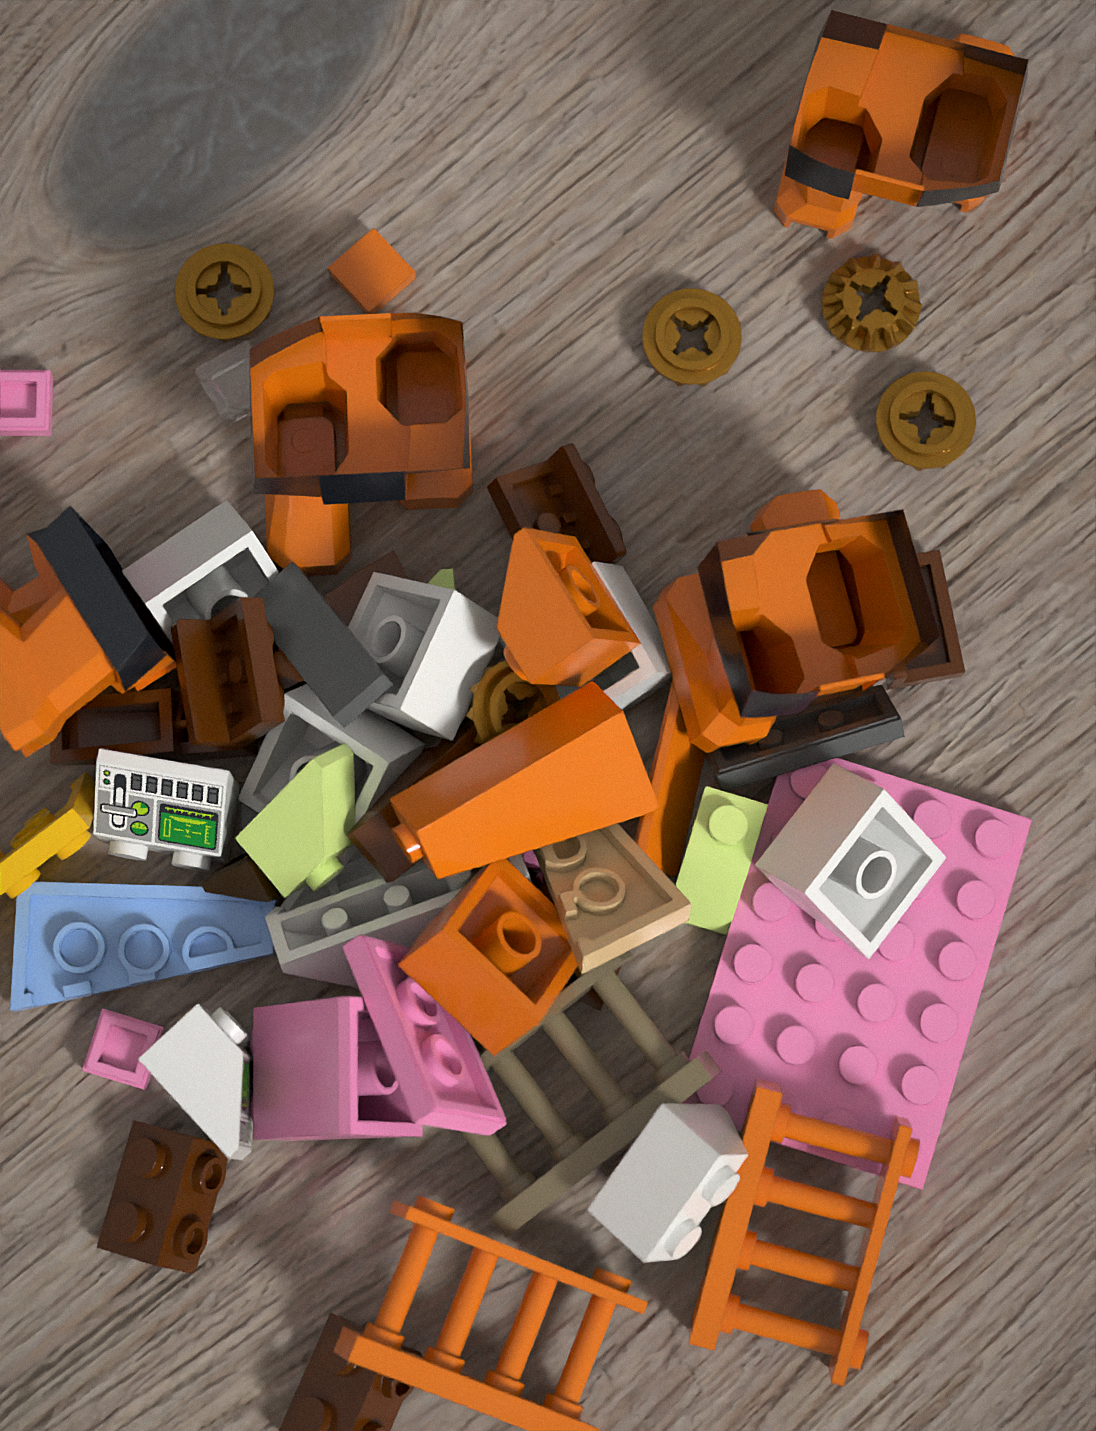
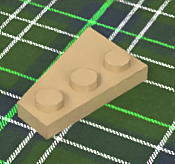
[533,823,692,974]

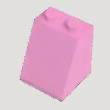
[250,996,423,1141]

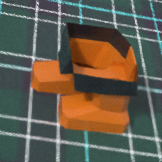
[774,10,1029,239]
[249,313,473,576]
[653,489,940,753]
[0,506,177,757]

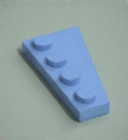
[10,882,278,1012]

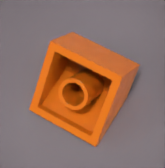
[496,527,641,687]
[398,858,578,1056]

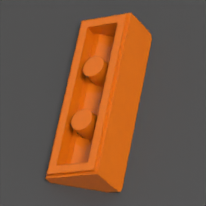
[634,679,705,877]

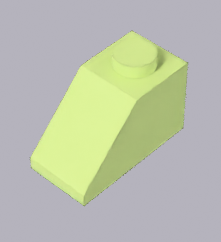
[235,743,356,898]
[675,786,768,936]

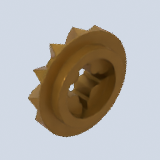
[175,243,275,343]
[822,253,922,352]
[642,288,742,387]
[875,371,976,471]
[465,660,560,745]

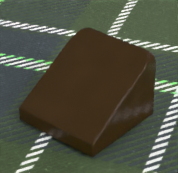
[201,852,282,902]

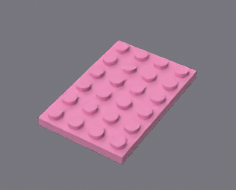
[680,758,1032,1190]

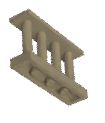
[460,951,722,1238]

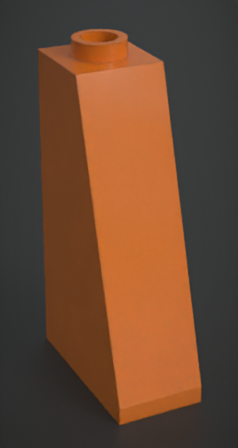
[389,681,660,880]

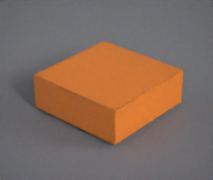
[328,228,416,314]

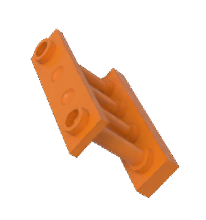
[689,1078,920,1386]
[333,1195,648,1431]

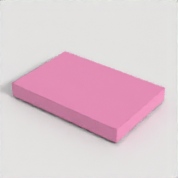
[342,935,507,1136]

